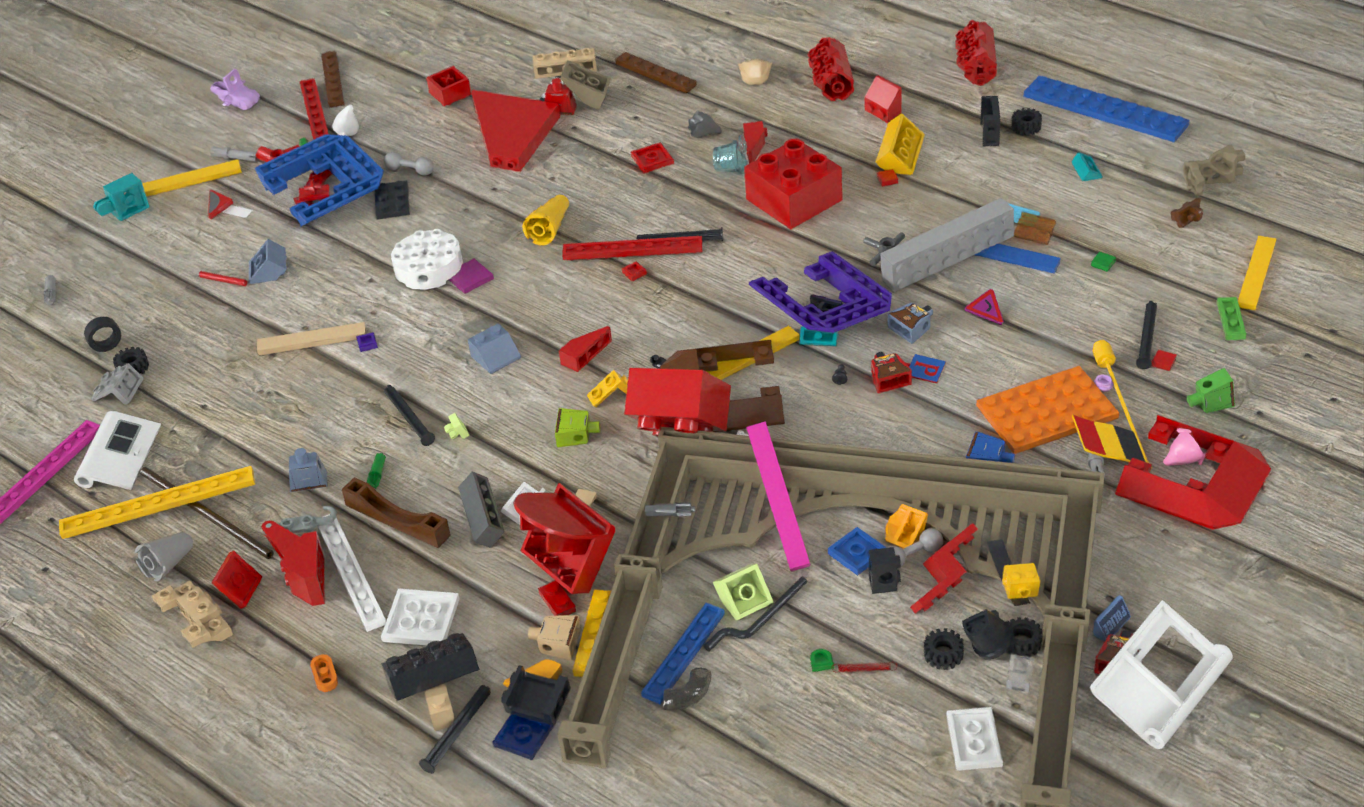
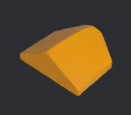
[885,504,928,548]

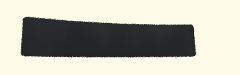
[987,539,1030,606]

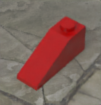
[743,121,768,164]
[559,326,612,372]

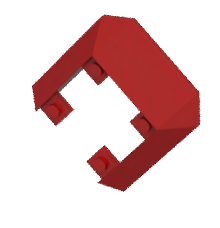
[1115,415,1271,530]

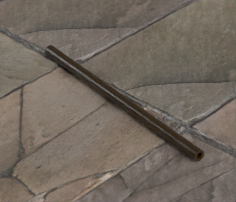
[140,467,274,559]

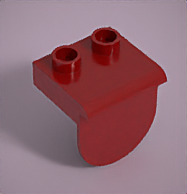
[514,483,615,594]

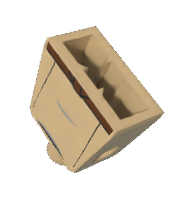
[528,615,581,661]

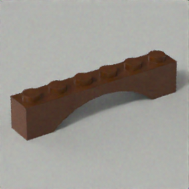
[341,477,451,549]

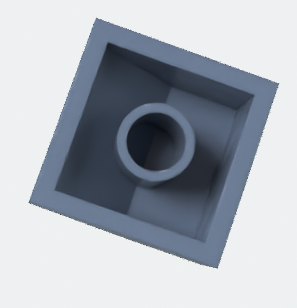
[249,239,287,284]
[468,324,521,374]

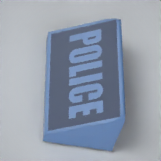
[1093,595,1131,642]

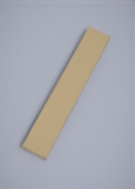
[257,322,366,355]

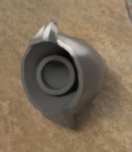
[688,111,722,138]

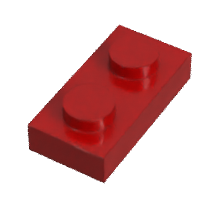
[538,580,576,616]

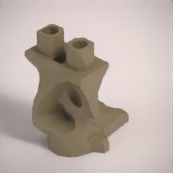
[1183,145,1246,196]

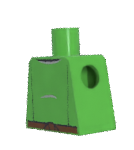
[1187,368,1235,413]

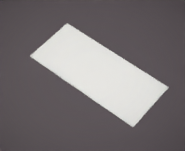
[222,205,253,218]

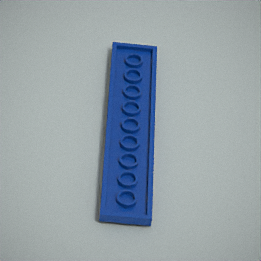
[1024,75,1190,143]

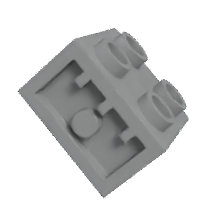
[91,363,144,405]

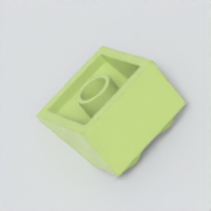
[713,564,774,620]

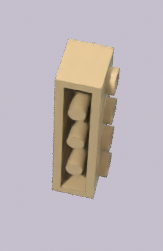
[533,48,597,79]

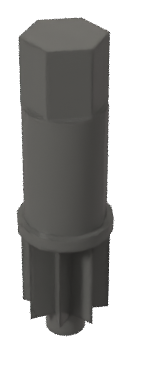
[645,502,696,517]

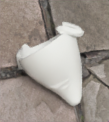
[332,105,359,136]

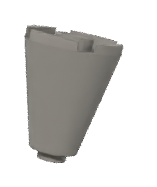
[135,532,193,581]

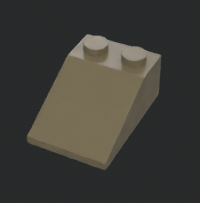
[560,60,611,110]

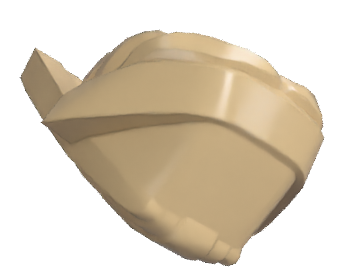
[738,59,772,85]

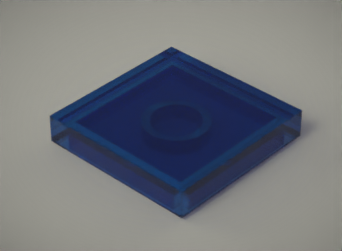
[492,714,554,760]

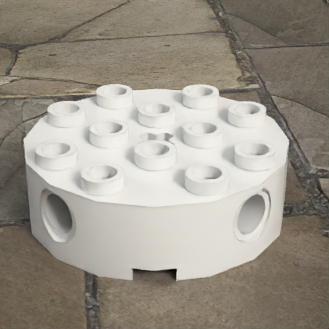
[391,229,463,290]

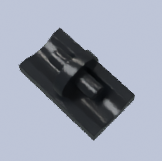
[810,294,843,312]

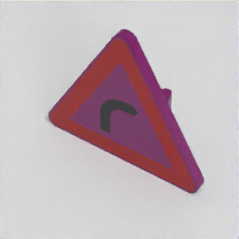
[965,289,1004,325]

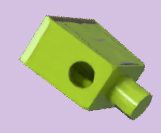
[555,408,601,447]

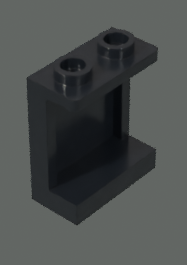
[980,95,1001,147]
[501,665,571,726]

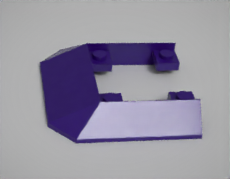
[749,251,892,333]

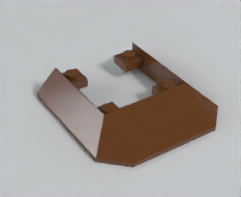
[660,339,785,432]

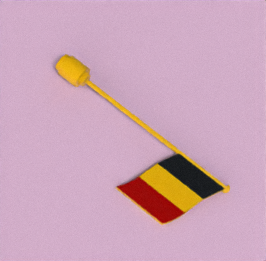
[1072,340,1152,469]

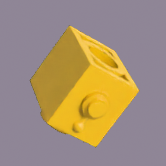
[1002,563,1040,599]

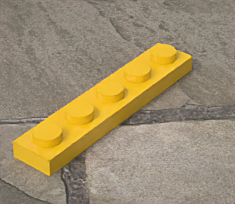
[572,589,611,677]

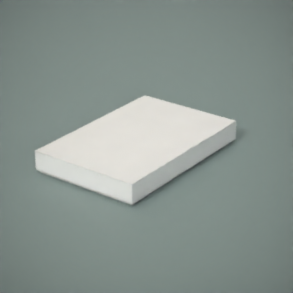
[946,707,1003,771]

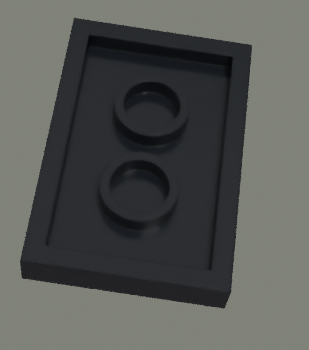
[375,180,410,220]

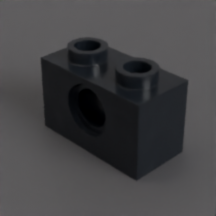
[868,547,901,594]

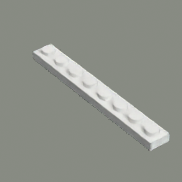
[318,514,386,632]

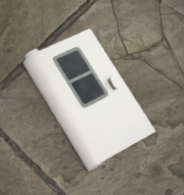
[74,411,161,490]

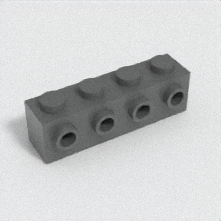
[458,471,505,548]

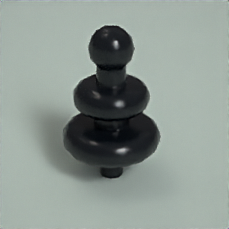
[832,364,848,385]

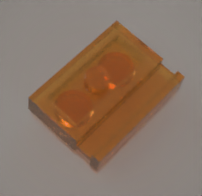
[1014,212,1056,245]

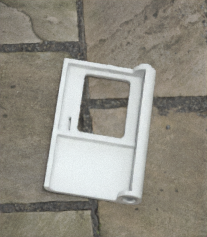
[1090,600,1233,749]

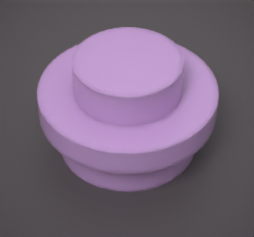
[1094,375,1113,392]

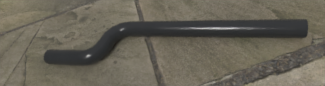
[704,576,807,651]

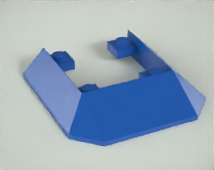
[255,134,384,227]

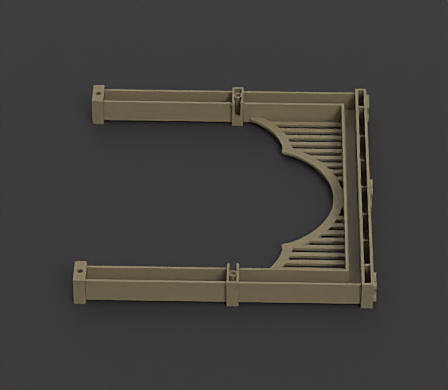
[557,427,1105,807]

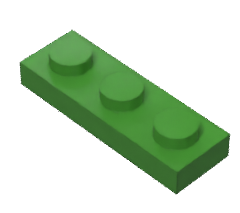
[1217,297,1246,340]

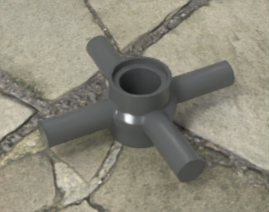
[863,232,905,266]

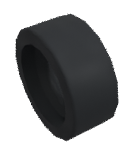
[84,317,121,352]

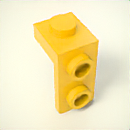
[587,370,628,407]

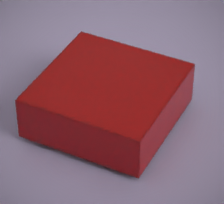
[877,169,898,187]
[622,261,647,282]
[1151,350,1177,371]

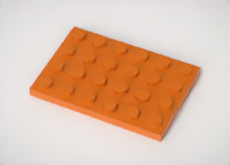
[976,366,1119,454]

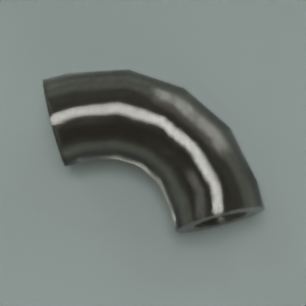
[663,667,712,711]

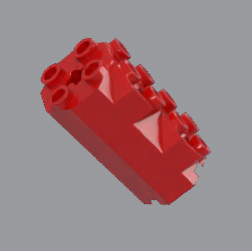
[955,20,997,86]
[808,37,854,101]

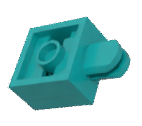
[93,173,150,222]

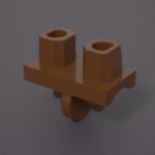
[1170,198,1203,228]

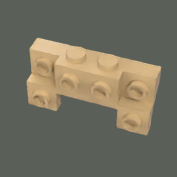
[152,581,233,648]

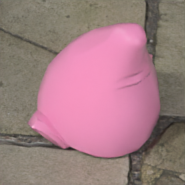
[1163,428,1206,466]

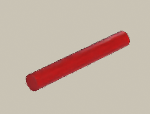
[199,271,247,286]

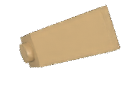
[424,683,455,731]

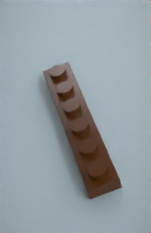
[321,51,345,108]
[615,52,697,93]

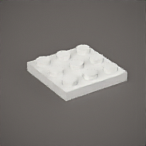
[381,589,460,645]

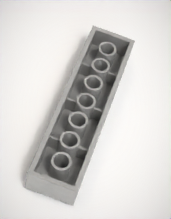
[880,198,1014,292]

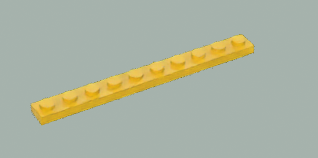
[59,466,255,539]

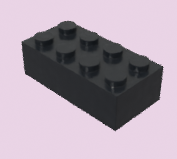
[381,633,480,701]

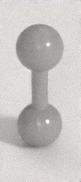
[384,152,434,176]
[890,528,943,569]

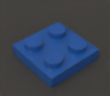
[828,527,886,576]

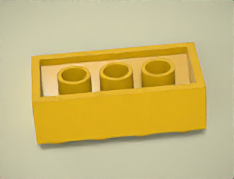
[876,113,925,175]

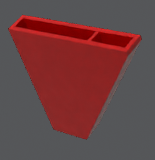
[471,90,560,172]

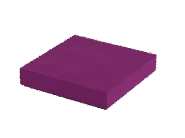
[448,258,494,294]

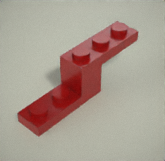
[910,523,978,614]

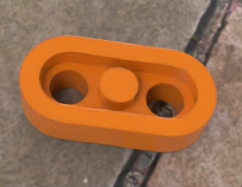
[310,654,338,692]

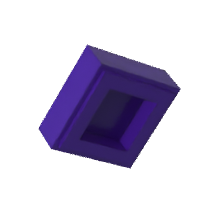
[356,332,378,352]

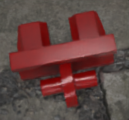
[299,180,330,206]

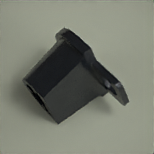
[962,609,1013,660]

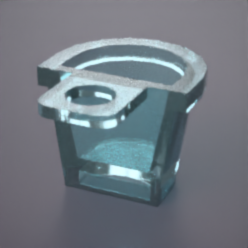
[713,135,748,175]

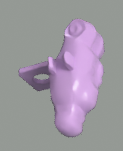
[211,69,260,110]

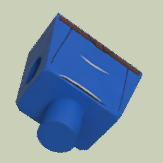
[966,431,1015,463]

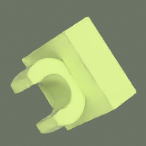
[444,413,469,439]

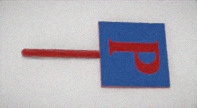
[905,354,946,383]

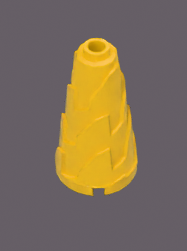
[522,195,569,245]

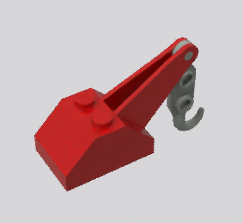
[262,506,337,606]

